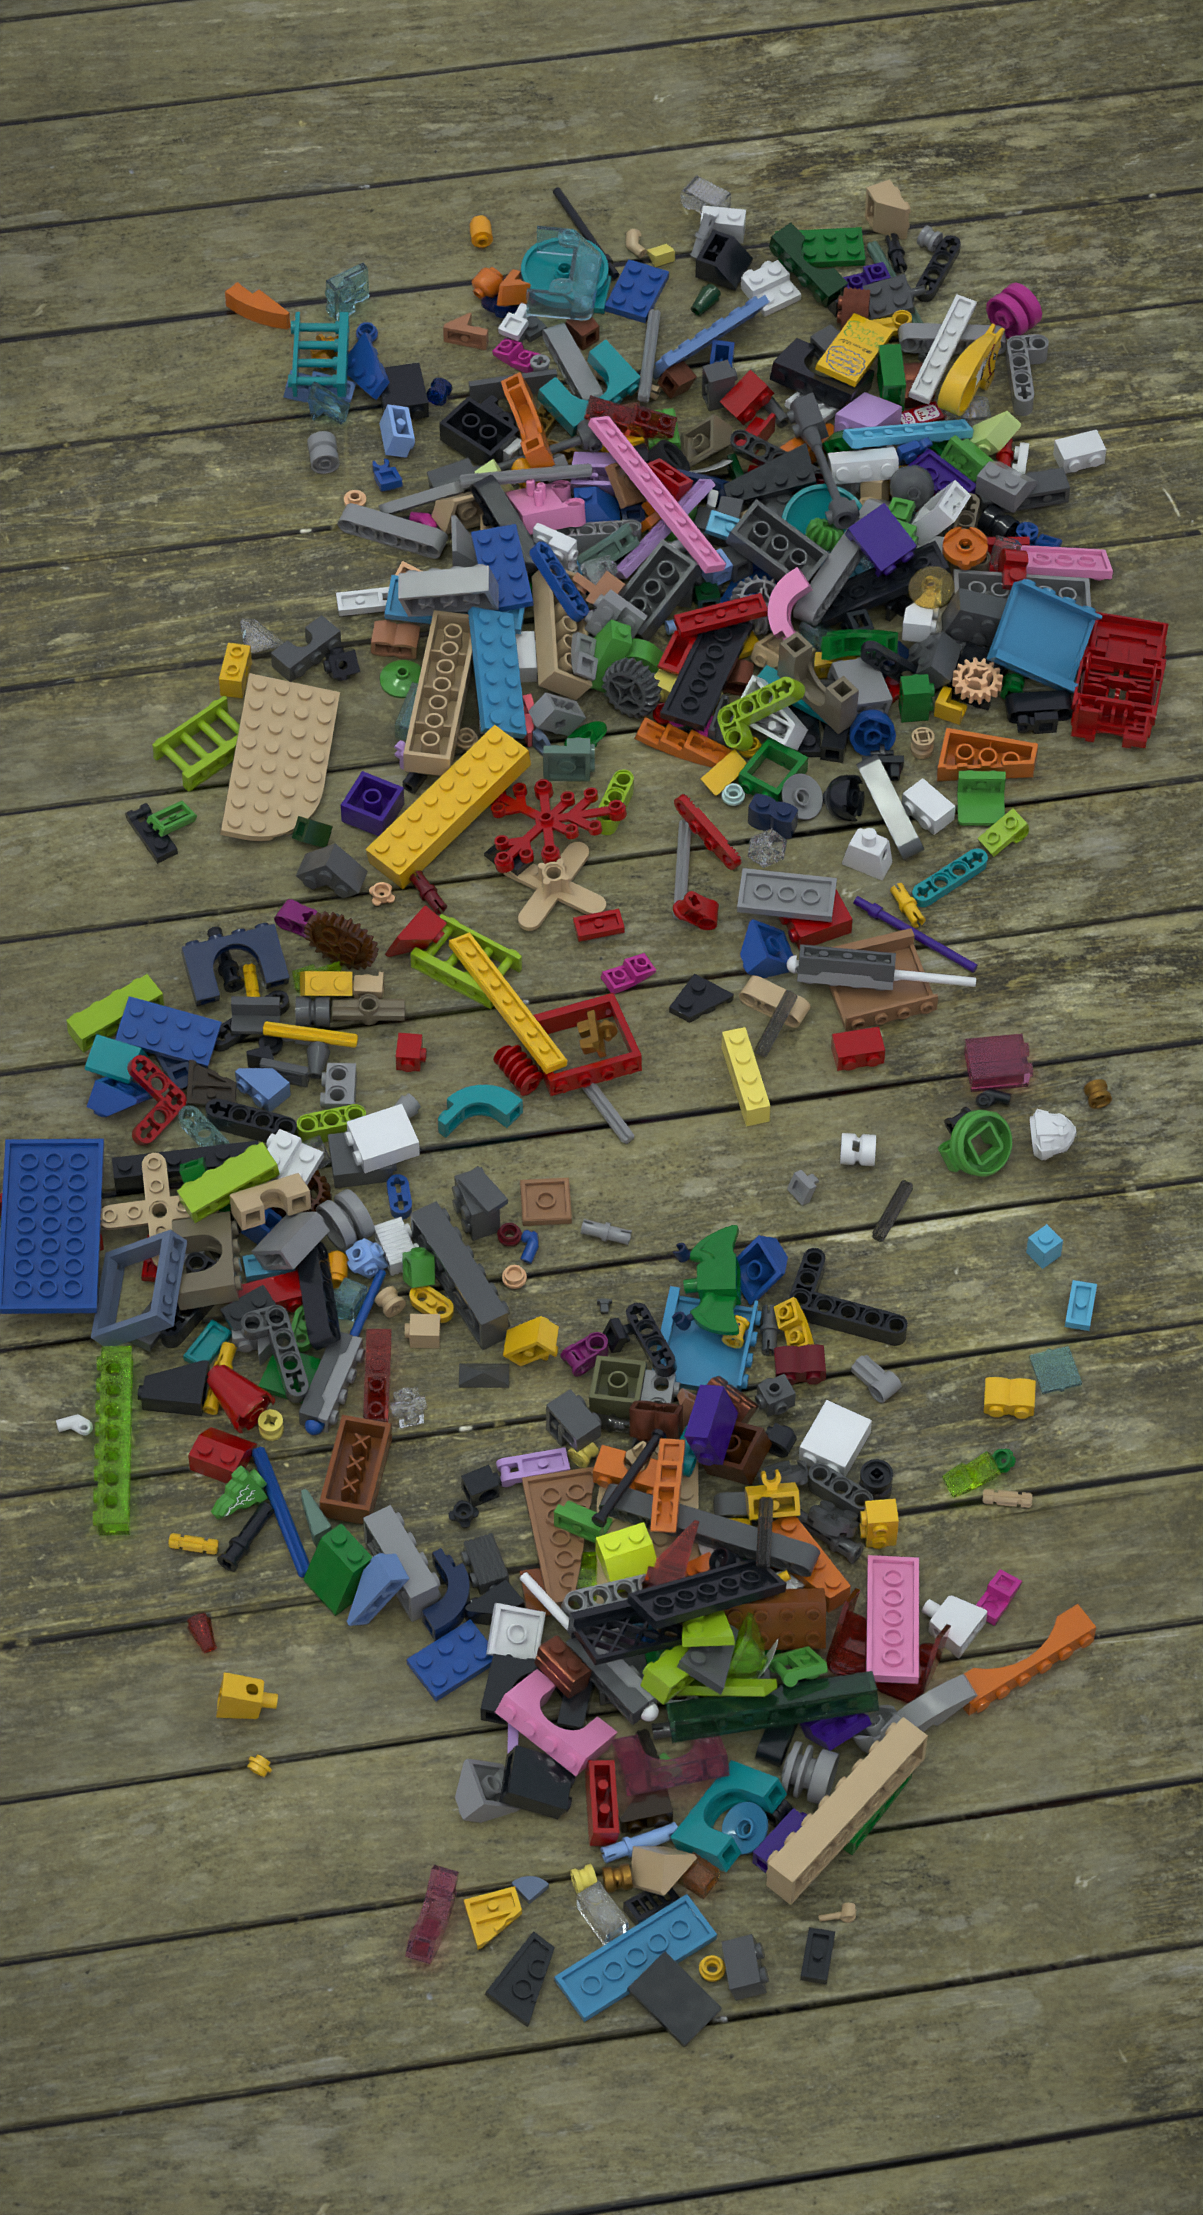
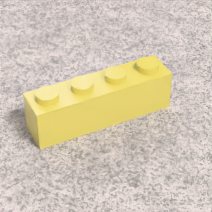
[721,1027,770,1126]

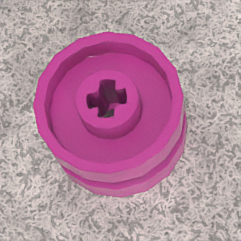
[986,282,1042,339]

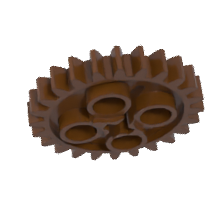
[304,911,379,970]

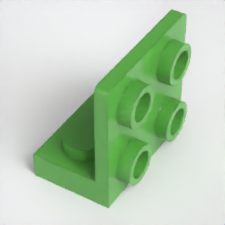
[940,435,993,484]

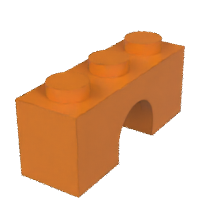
[593,1445,657,1495]

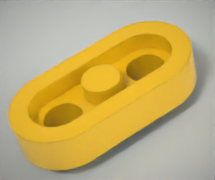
[409,1286,454,1323]

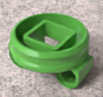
[938,1110,1012,1177]

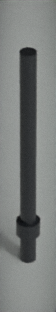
[553,187,620,279]

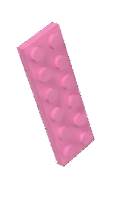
[866,1555,919,1684]

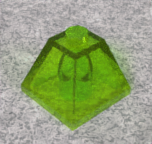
[727,1612,767,1679]

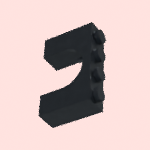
[769,338,875,410]
[480,1654,595,1730]

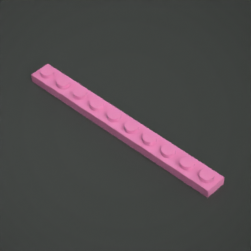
[588,416,726,574]

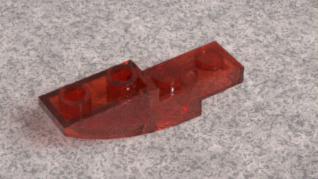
[584,395,678,439]
[363,1329,392,1423]

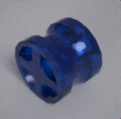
[426,377,453,406]

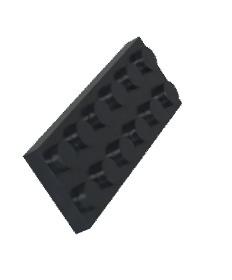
[821,541,951,628]
[660,622,753,732]
[627,1557,787,1630]

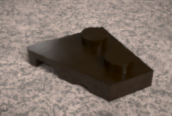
[187,1060,237,1107]

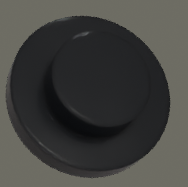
[259,1035,283,1056]

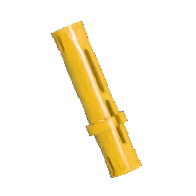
[202,1342,237,1415]

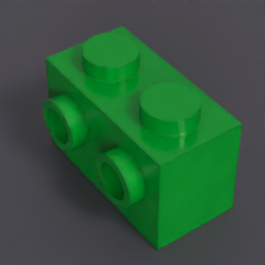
[898,674,935,723]

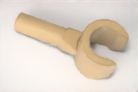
[819,1903,856,1923]

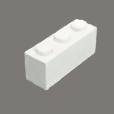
[828,447,899,484]

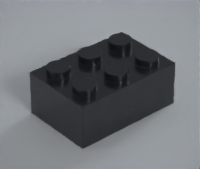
[439,396,520,465]

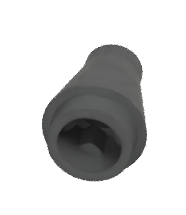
[306,1041,330,1079]

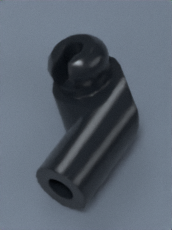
[976,1088,1012,1108]

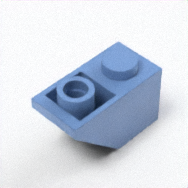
[235,1068,291,1112]

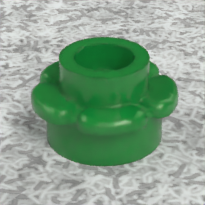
[991,1449,1016,1473]

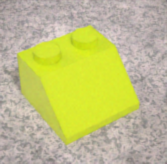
[595,1522,659,1593]

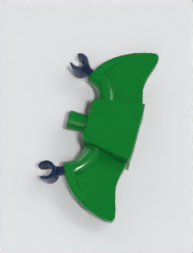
[672,1225,741,1336]

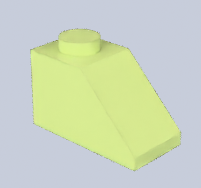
[970,411,1021,456]

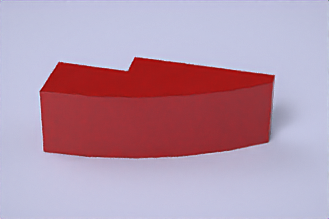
[657,630,698,676]

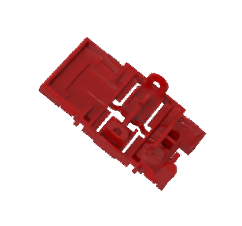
[1071,612,1169,749]

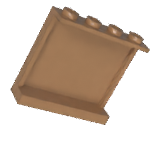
[828,928,938,1032]

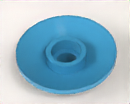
[722,1802,768,1855]

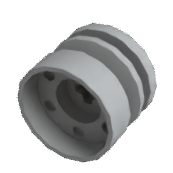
[781,1741,840,1805]

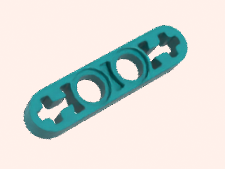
[912,849,988,908]

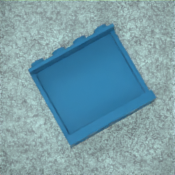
[987,579,1102,693]
[652,1286,762,1392]

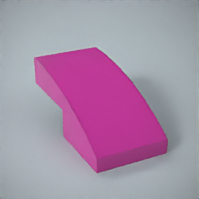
[976,1569,1022,1626]

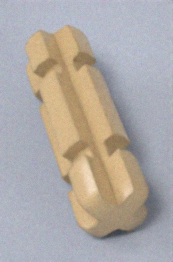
[982,1489,1033,1508]

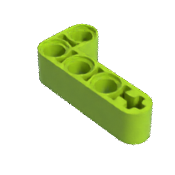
[717,677,805,752]

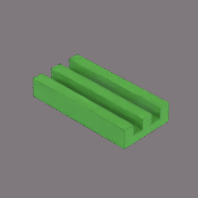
[146,801,197,837]

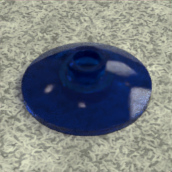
[481,294,520,318]

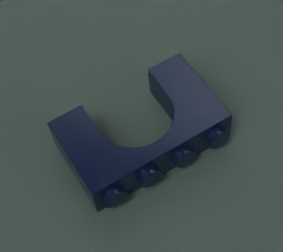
[181,923,290,1007]

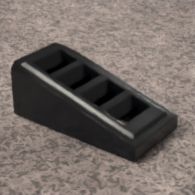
[623,1887,680,1926]

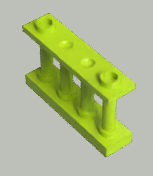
[152,695,240,792]
[410,914,522,1009]

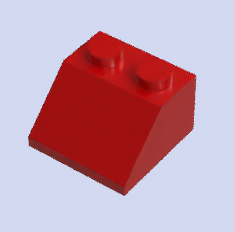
[188,1427,257,1484]

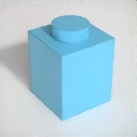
[1026,1224,1063,1269]

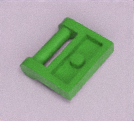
[766,1646,828,1687]

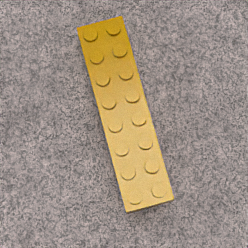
[366,725,531,889]

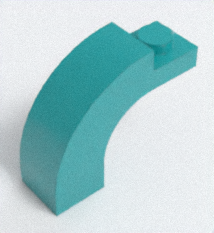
[438,1085,523,1138]

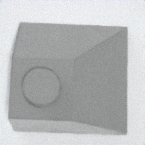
[451,515,477,568]
[455,1759,520,1823]

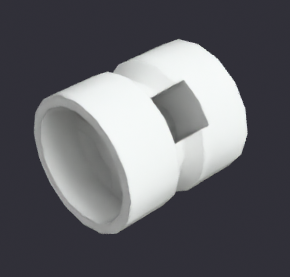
[840,1133,876,1166]

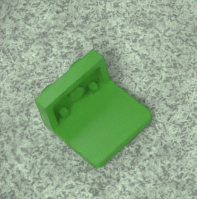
[957,770,1006,826]

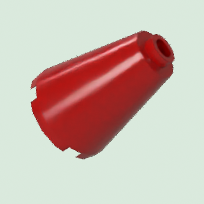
[207,1365,275,1434]

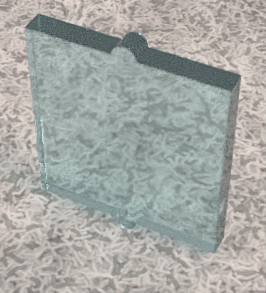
[1029,1346,1082,1394]

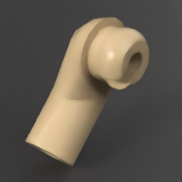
[626,228,647,258]

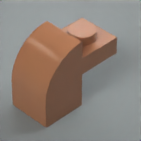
[572,571,626,605]

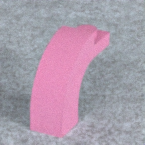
[768,567,813,641]

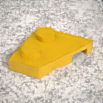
[464,1886,522,1950]

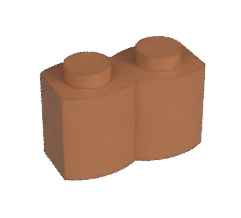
[371,620,420,659]

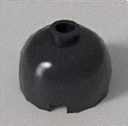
[823,775,865,822]

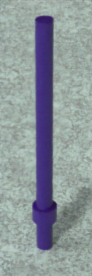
[853,896,978,973]

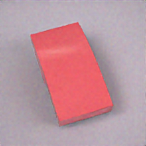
[522,694,535,747]

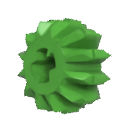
[805,518,844,552]

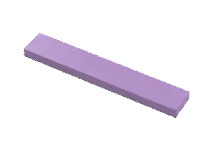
[612,479,715,579]

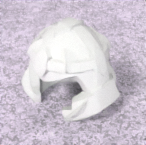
[1030,1109,1077,1161]

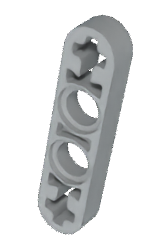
[378,481,464,515]

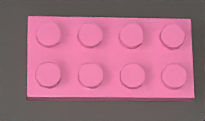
[1016,545,1113,581]

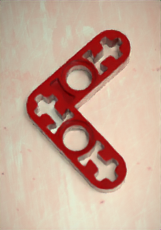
[127,1055,187,1146]

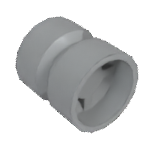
[307,431,340,474]

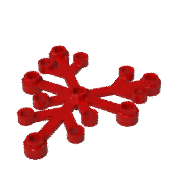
[490,779,627,873]

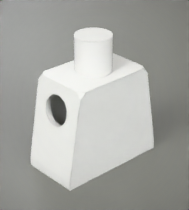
[842,828,892,880]
[922,1596,988,1658]

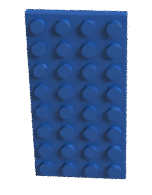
[0,1139,104,1314]

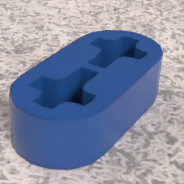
[387,1174,412,1220]

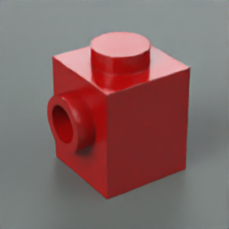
[396,1033,427,1072]

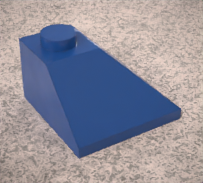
[573,486,620,522]
[740,919,793,978]
[87,1077,153,1117]
[737,1235,788,1305]

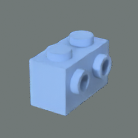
[379,404,415,458]

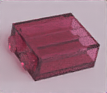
[964,1033,1033,1092]

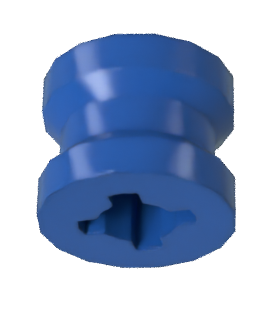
[1016,522,1038,546]

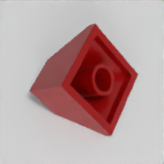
[385,905,447,957]

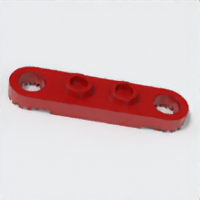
[674,794,742,870]

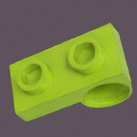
[977,808,1029,857]

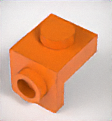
[641,500,662,533]

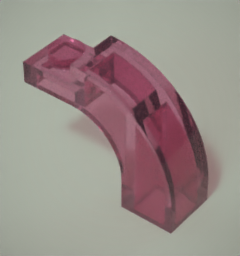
[405,1865,459,1964]

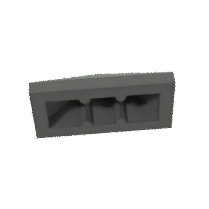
[459,1363,509,1388]

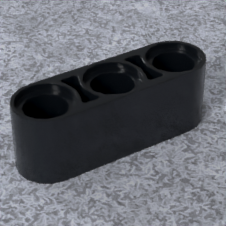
[1005,690,1073,724]

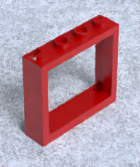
[533,993,642,1096]

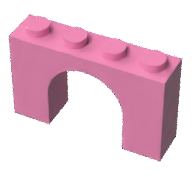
[495,1669,618,1776]

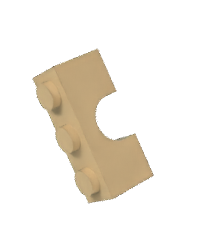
[230,1173,311,1231]

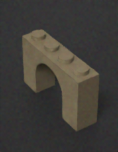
[777,631,859,734]
[172,1211,243,1310]

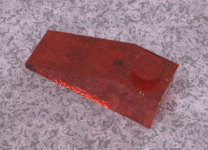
[644,1520,700,1588]

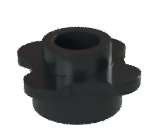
[448,1500,479,1528]

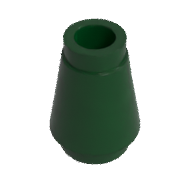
[691,284,721,316]

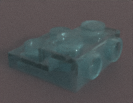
[325,262,369,321]

